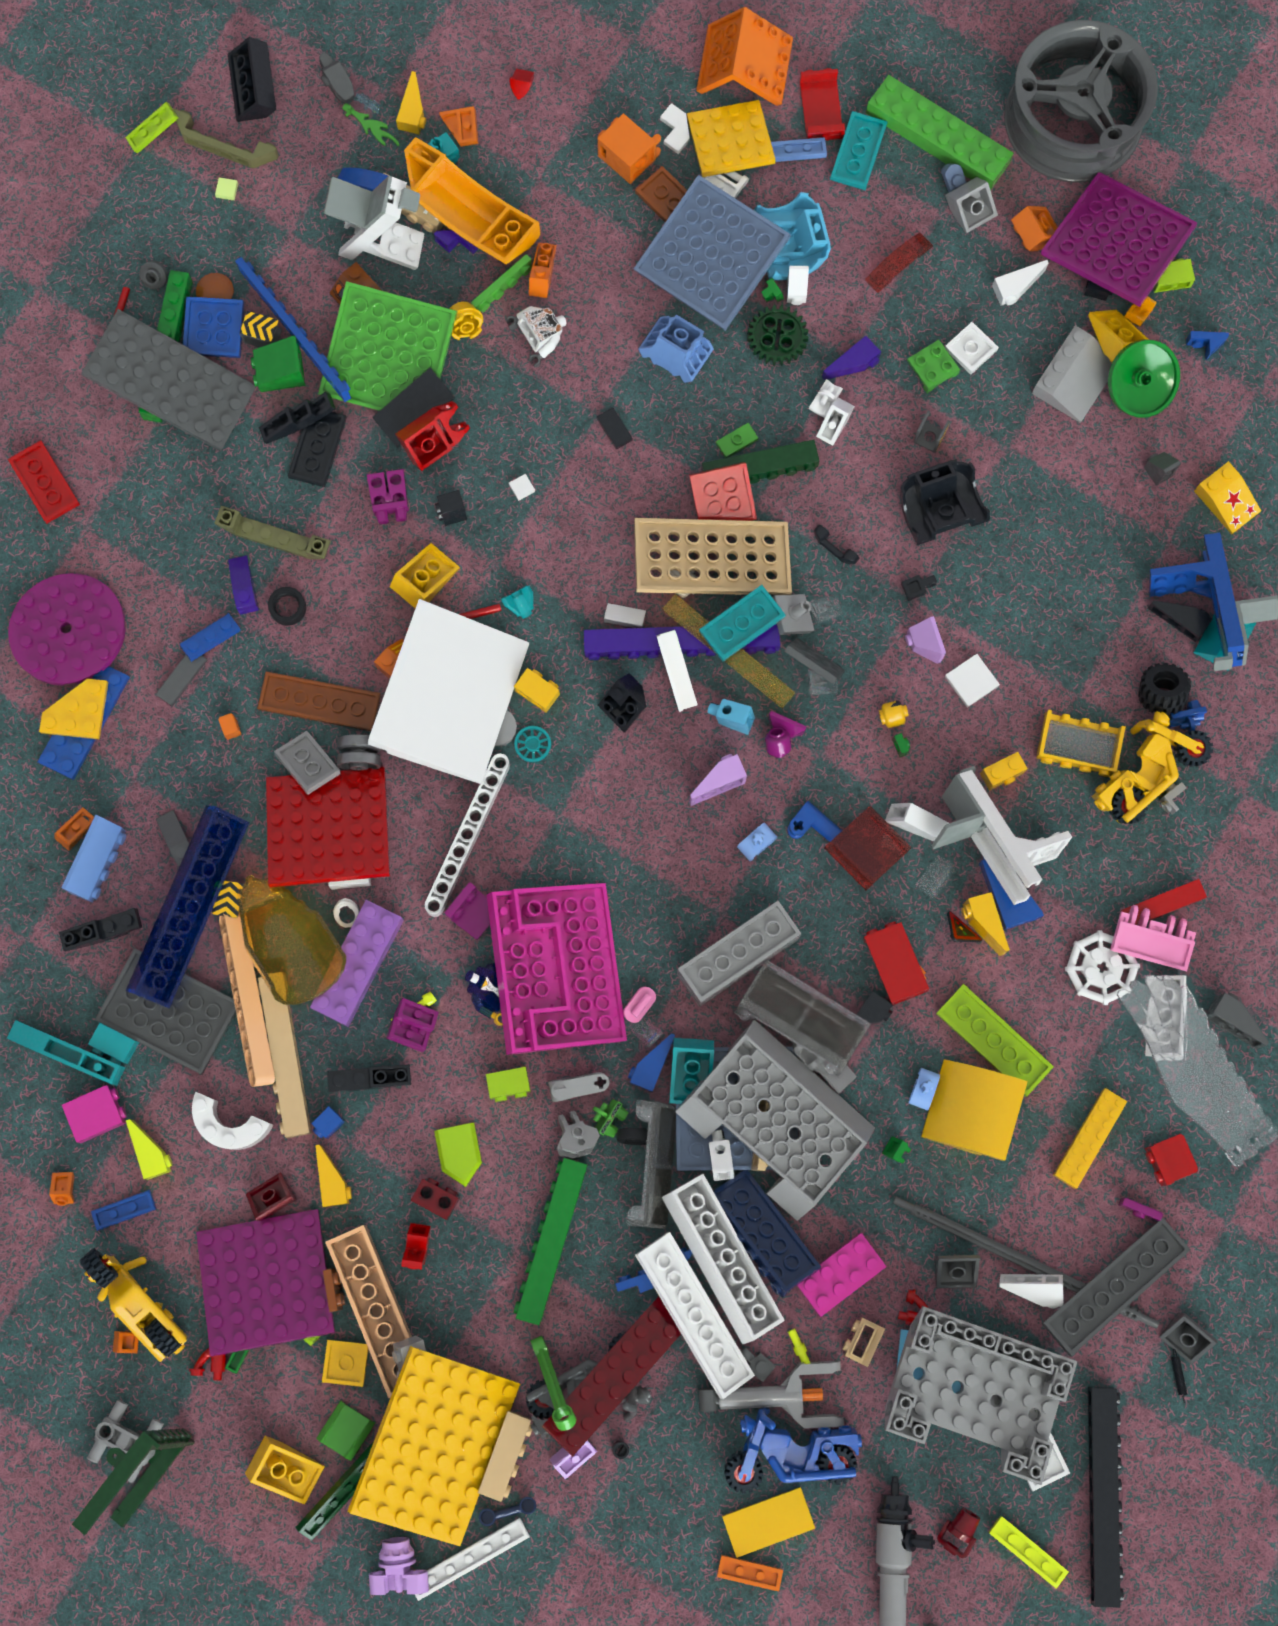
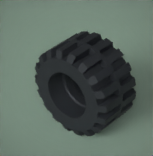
[1138,663,1191,716]

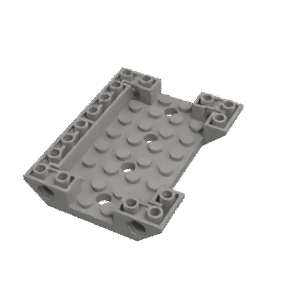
[675,1019,875,1221]
[884,1306,1078,1485]

